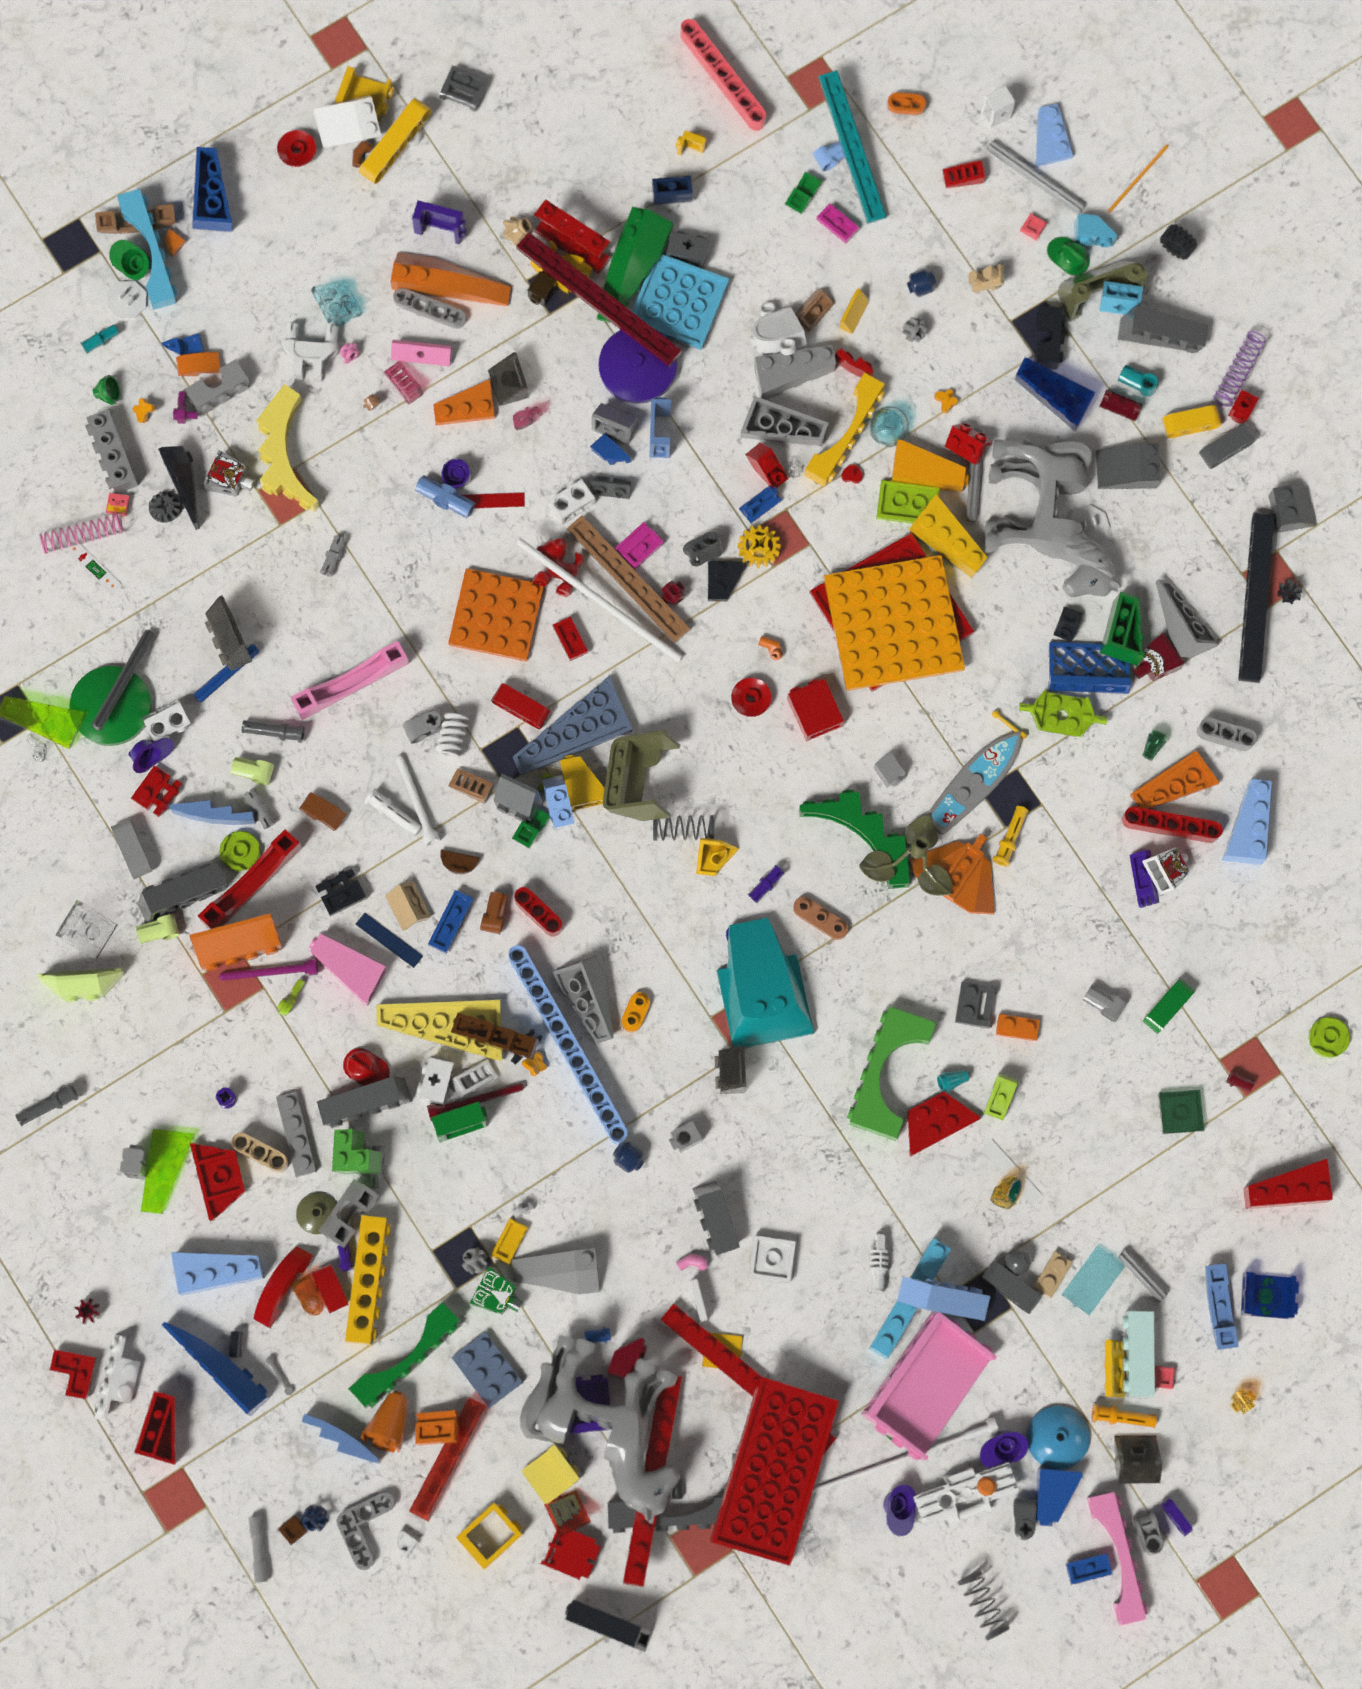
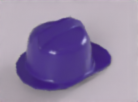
[128,738,174,774]
[980,1430,1028,1468]
[883,1484,916,1536]

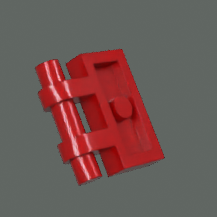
[131,765,183,817]

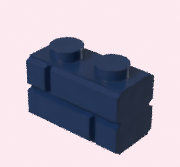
[652,175,693,205]

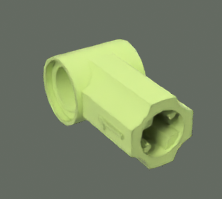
[231,756,274,785]
[136,914,180,944]

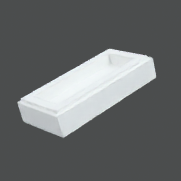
[689,1279,708,1323]

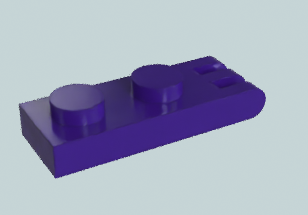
[1129,850,1159,908]

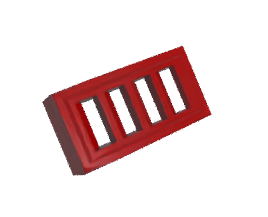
[942,160,985,189]

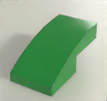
[785,172,822,214]
[512,809,550,849]

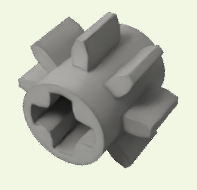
[902,317,927,342]
[462,1247,488,1274]

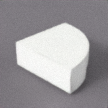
[512,1203,534,1220]
[398,1529,419,1559]

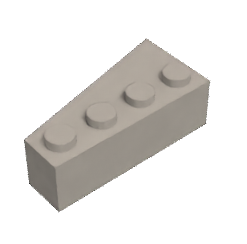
[754,345,836,400]

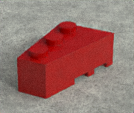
[134,1391,175,1465]

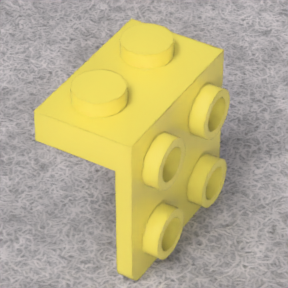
[522,1444,581,1504]

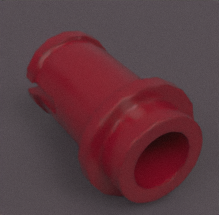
[1226,1071,1254,1093]

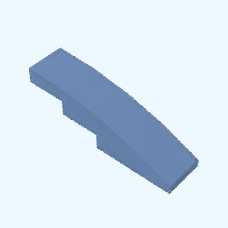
[169,800,255,825]
[302,1414,380,1464]

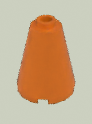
[361,1391,408,1453]

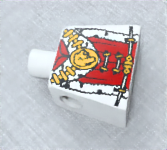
[1142,847,1189,895]

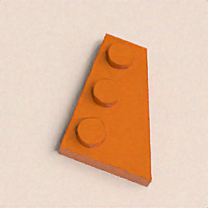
[433,379,495,426]

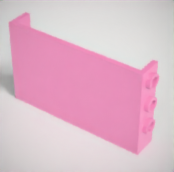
[861,1311,997,1461]

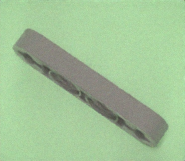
[393,288,466,329]

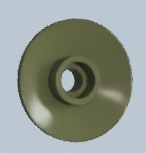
[296,1193,336,1235]

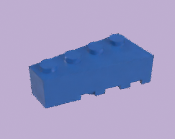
[192,147,232,232]

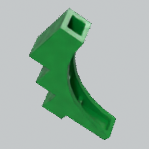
[799,789,910,889]

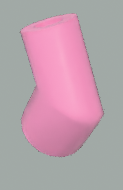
[676,1253,708,1271]

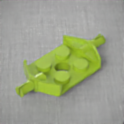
[1019,690,1108,738]

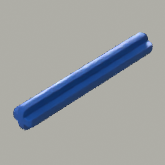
[194,644,259,702]

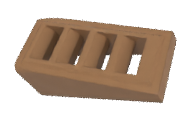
[448,768,494,804]

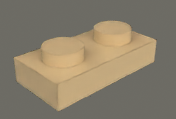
[1033,1251,1073,1298]

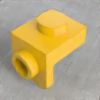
[675,130,706,155]

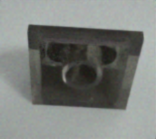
[714,1046,746,1094]
[1114,1435,1162,1484]

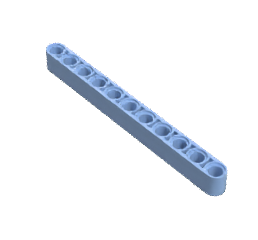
[508,945,627,1145]

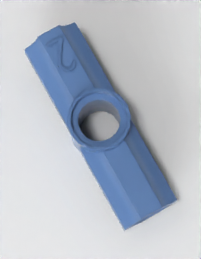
[415,475,475,518]

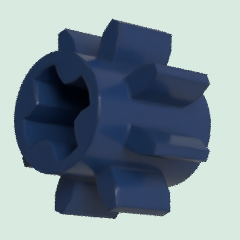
[301,1505,329,1532]

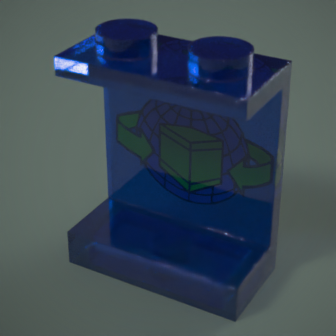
[1241,1272,1299,1320]

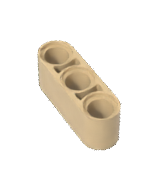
[231,1133,289,1173]

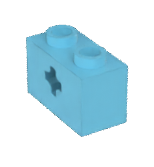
[1099,281,1143,315]

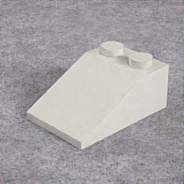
[314,95,381,148]

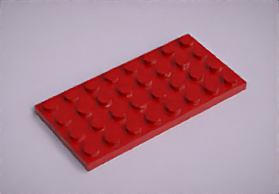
[710,1376,839,1566]

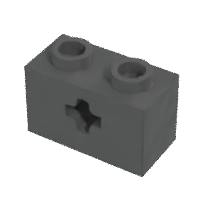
[666,231,710,268]

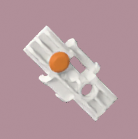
[913,1462,1019,1525]

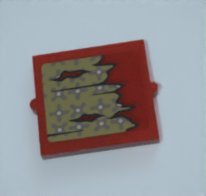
[544,1490,591,1537]

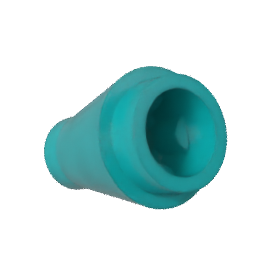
[937,1070,969,1092]

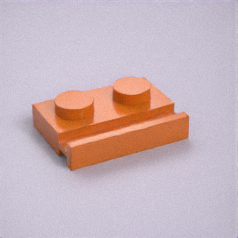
[415,1410,459,1445]

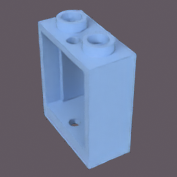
[542,775,574,828]

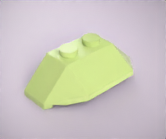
[38,968,124,1003]

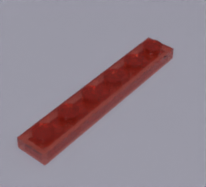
[409,1397,489,1522]

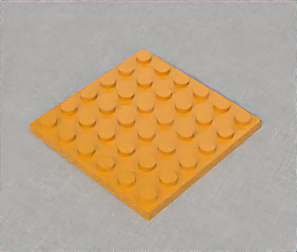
[823,555,965,691]

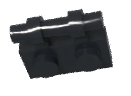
[315,868,367,917]

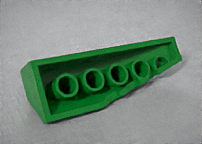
[597,206,674,323]

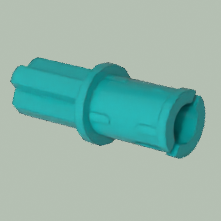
[80,325,119,353]

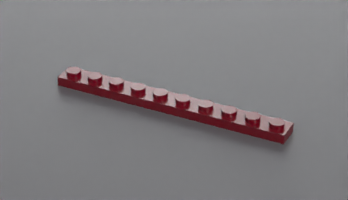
[516,232,682,367]

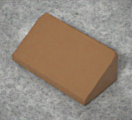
[795,289,835,331]

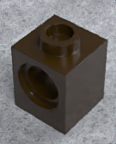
[527,271,557,307]

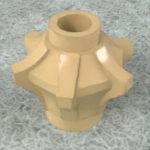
[503,216,532,246]

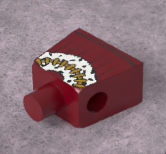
[1133,633,1185,681]

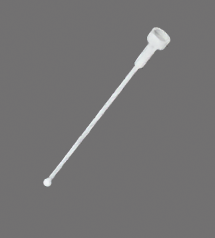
[811,1418,999,1496]

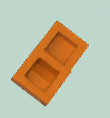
[176,352,220,376]

